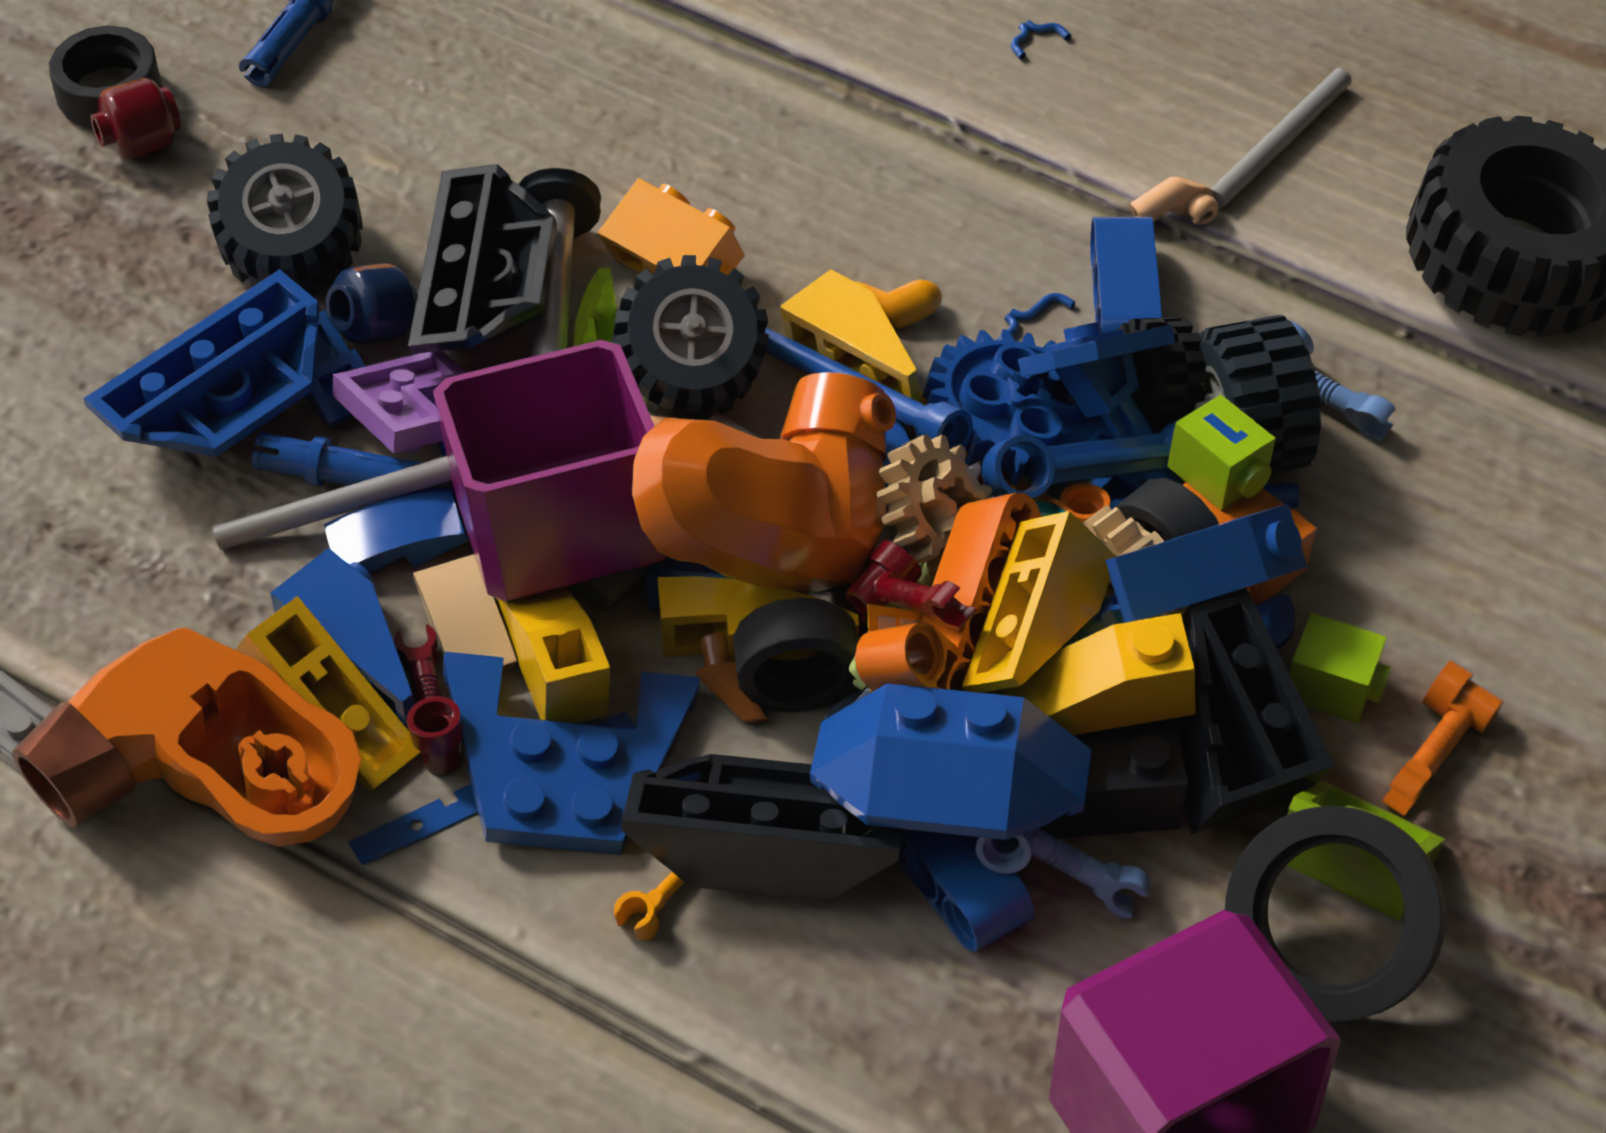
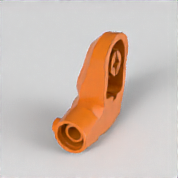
[632,372,896,592]

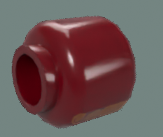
[90,78,181,160]

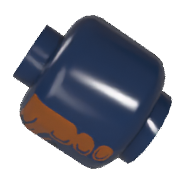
[326,263,418,344]

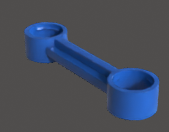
[982,419,1184,498]

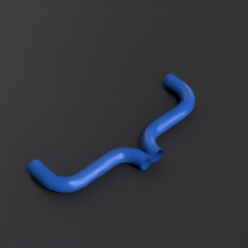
[996,293,1076,340]

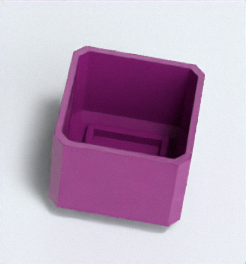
[433,340,668,603]
[1049,910,1341,1133]

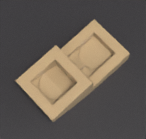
[413,554,517,672]

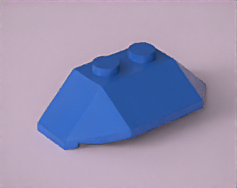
[83,269,319,457]
[810,683,1092,840]

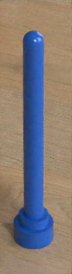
[765,328,973,449]

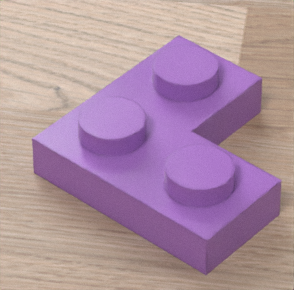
[332,351,467,454]

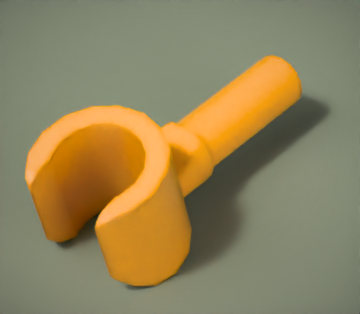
[614,872,685,941]

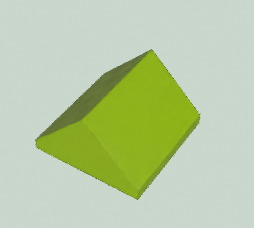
[1286,780,1445,921]

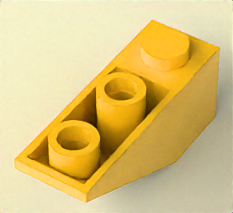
[493,587,610,724]

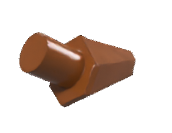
[695,633,768,724]

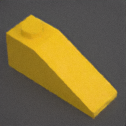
[780,269,922,403]
[962,511,1117,693]
[235,596,421,792]
[991,613,1196,735]

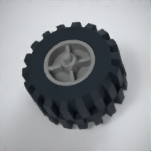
[207,134,363,294]
[612,255,769,420]
[1195,314,1321,474]

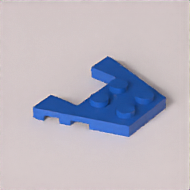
[443,651,700,855]

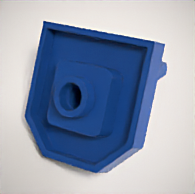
[1018,321,1175,438]

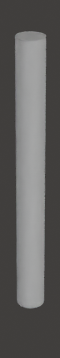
[1211,68,1352,209]
[213,456,452,550]

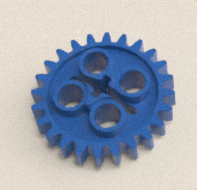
[922,329,1115,488]

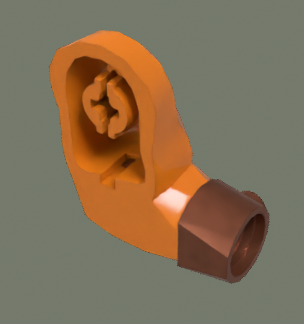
[12,628,362,847]

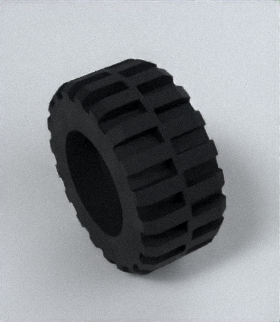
[1406,116,1606,337]

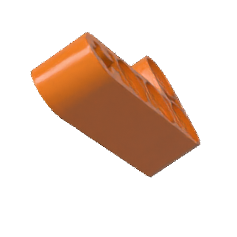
[855,493,1042,694]

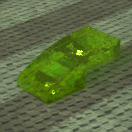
[574,267,617,346]

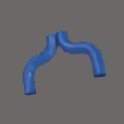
[1011,20,1071,59]

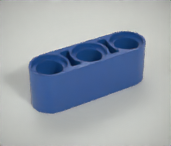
[1090,217,1162,333]
[897,829,1034,952]

